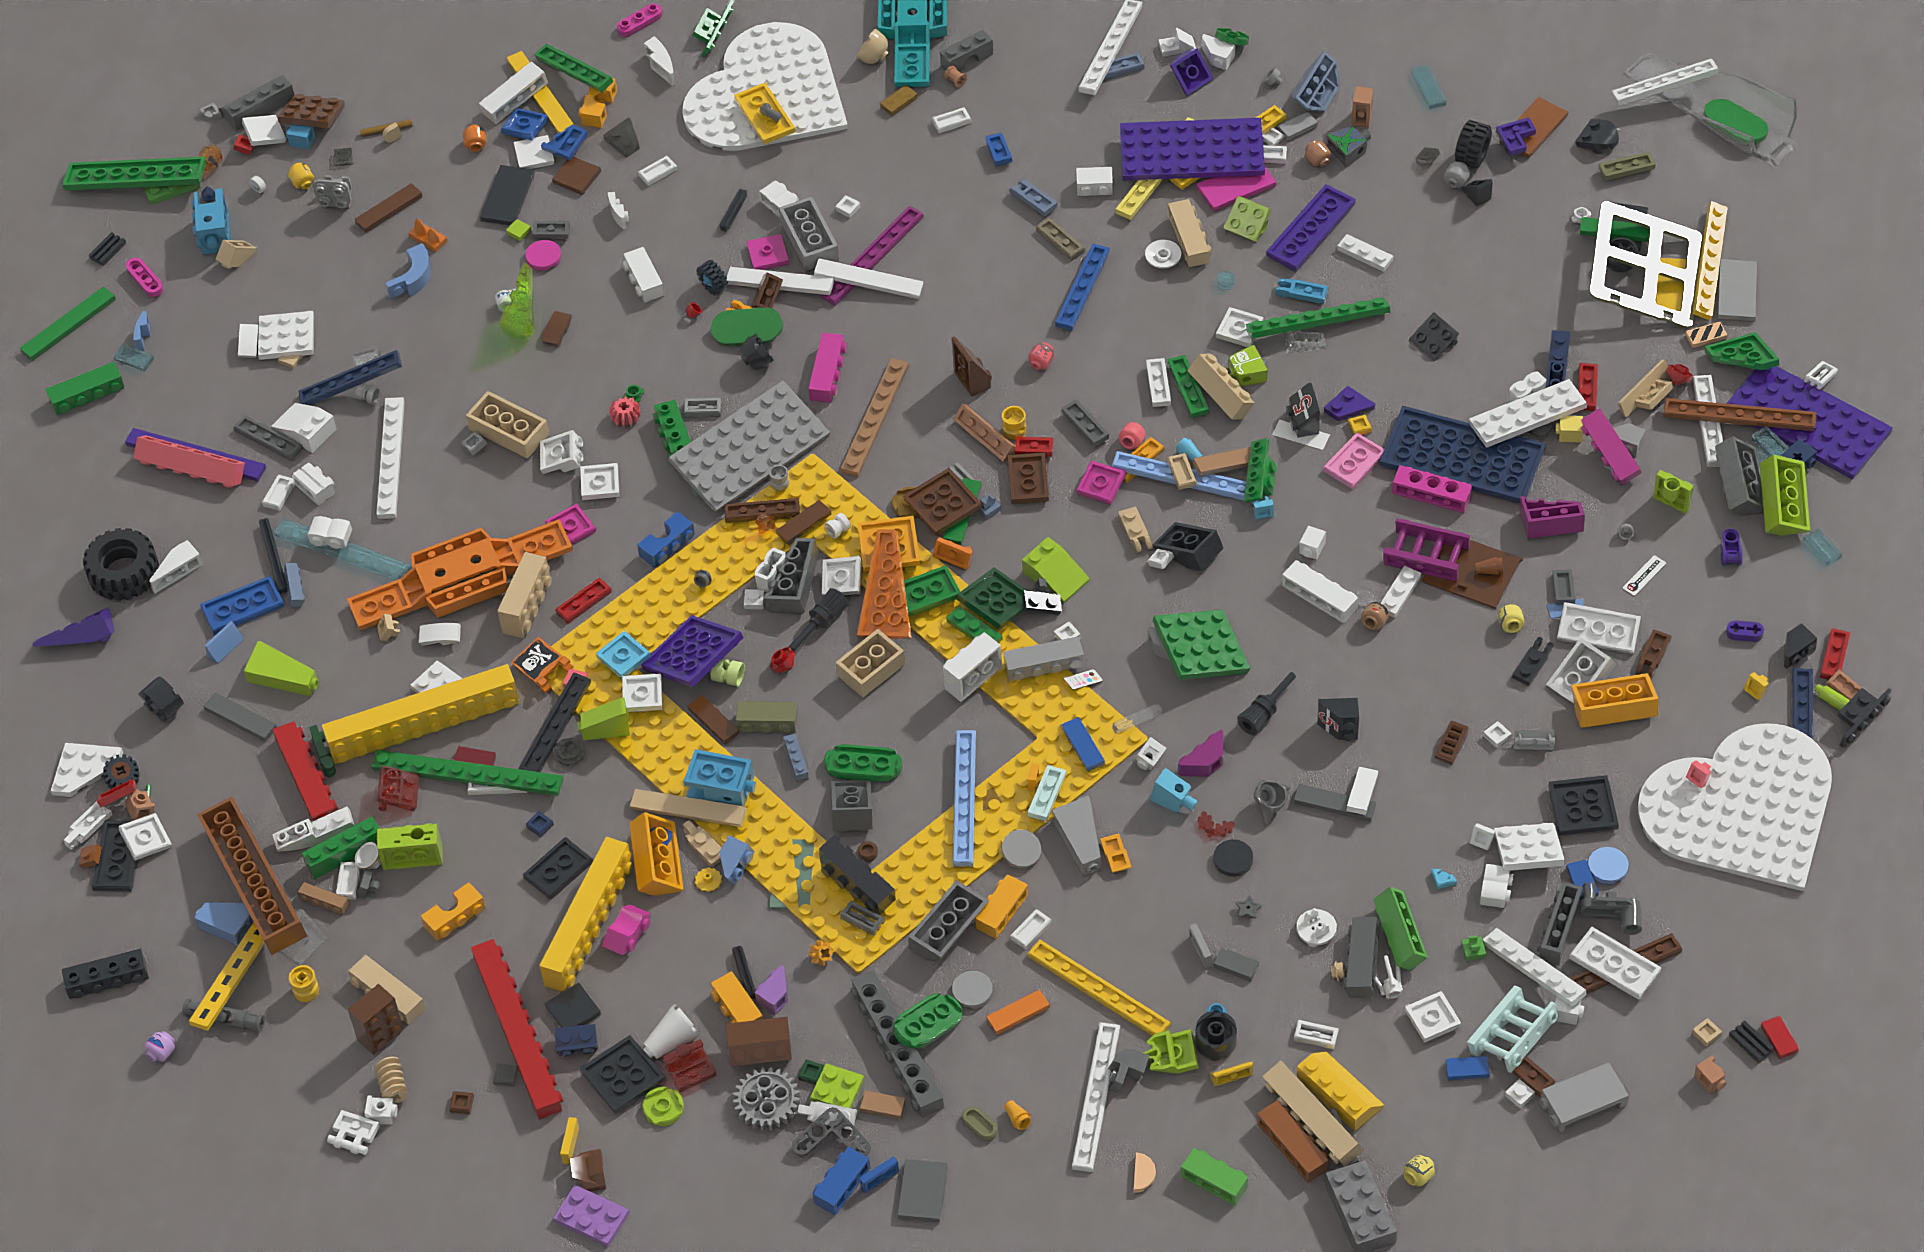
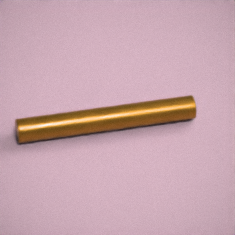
[360,119,413,136]

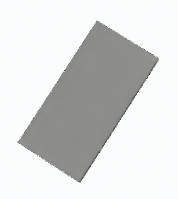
[1718,259,1757,321]

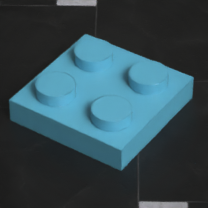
[596,631,651,679]

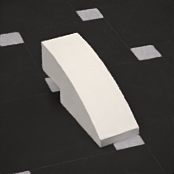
[644,36,675,86]

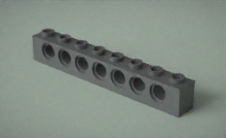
[850,970,944,1117]

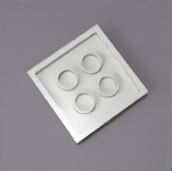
[258,311,314,360]
[1494,823,1564,871]

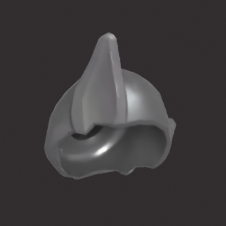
[1254,780,1291,825]

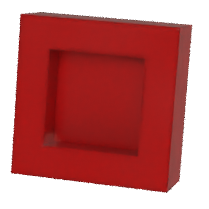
[233,134,254,155]

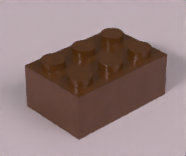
[348,983,404,1055]

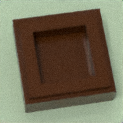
[449,1091,474,1114]

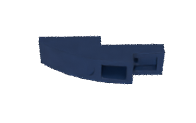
[1546,330,1570,388]

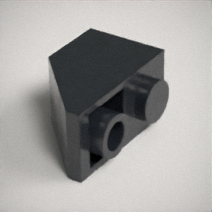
[1784,623,1817,669]

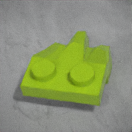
[1143,1029,1199,1073]

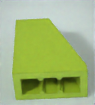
[577,697,630,740]

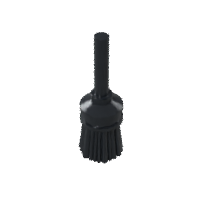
[789,588,848,651]
[1237,672,1296,736]

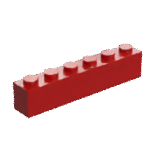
[272,721,338,821]

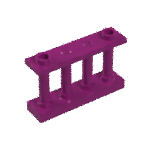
[1383,518,1470,581]

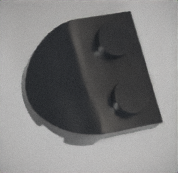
[1575,119,1619,154]

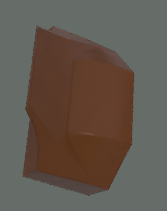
[570,1149,606,1192]

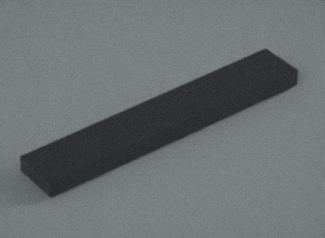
[519,672,591,772]

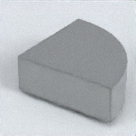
[198,103,222,119]

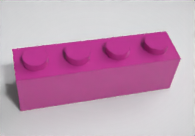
[809,333,847,403]
[1580,408,1642,485]

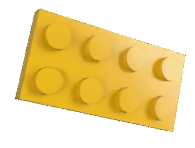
[734,82,796,145]

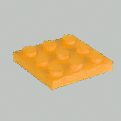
[857,516,921,572]

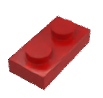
[1015,436,1054,457]

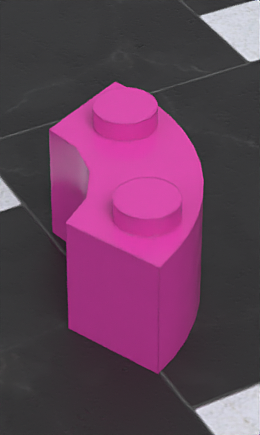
[602,905,651,955]

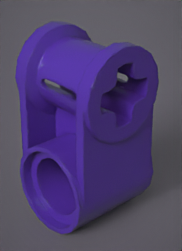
[1720,528,1742,565]

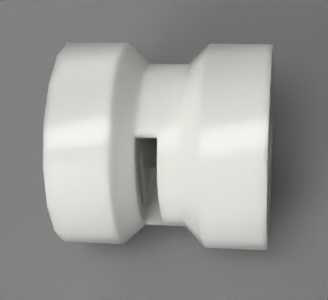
[824,513,851,539]

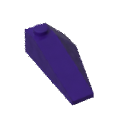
[32,607,114,647]

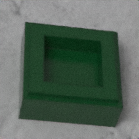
[798,1060,825,1085]

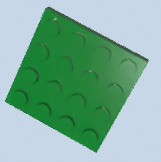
[1152,609,1250,680]

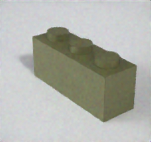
[736,701,797,733]

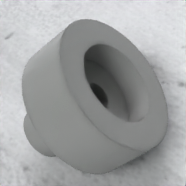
[1264,67,1282,85]

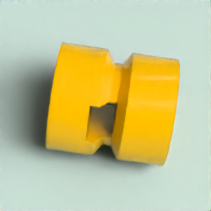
[1002,406,1026,441]
[289,965,320,1002]

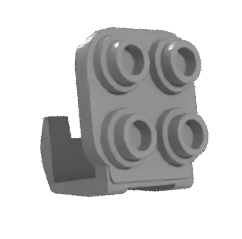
[313,175,352,208]

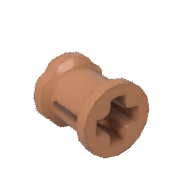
[944,65,967,88]

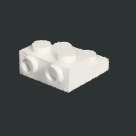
[540,430,583,474]

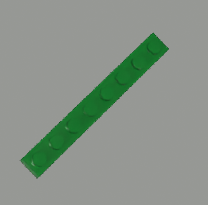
[1246,298,1390,339]

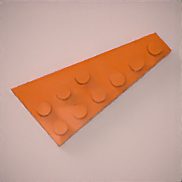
[857,529,912,639]

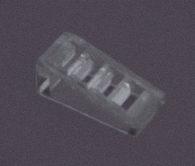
[1285,331,1327,353]

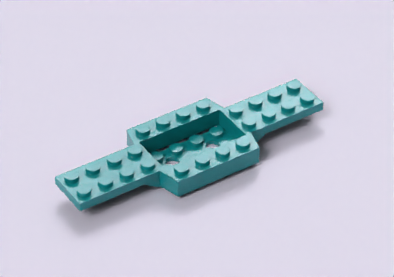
[878,0,948,87]

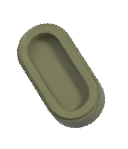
[962,1107,998,1141]

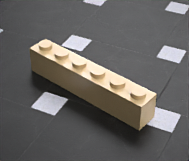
[1262,1060,1363,1167]

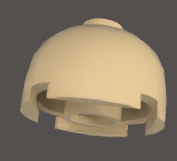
[857,29,889,64]

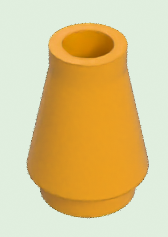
[1004,1100,1032,1130]

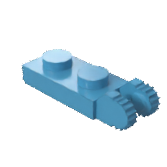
[1275,278,1328,304]

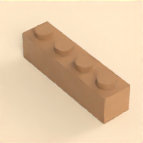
[298,882,349,914]

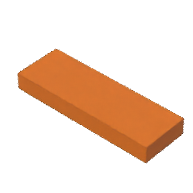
[986,989,1050,1035]

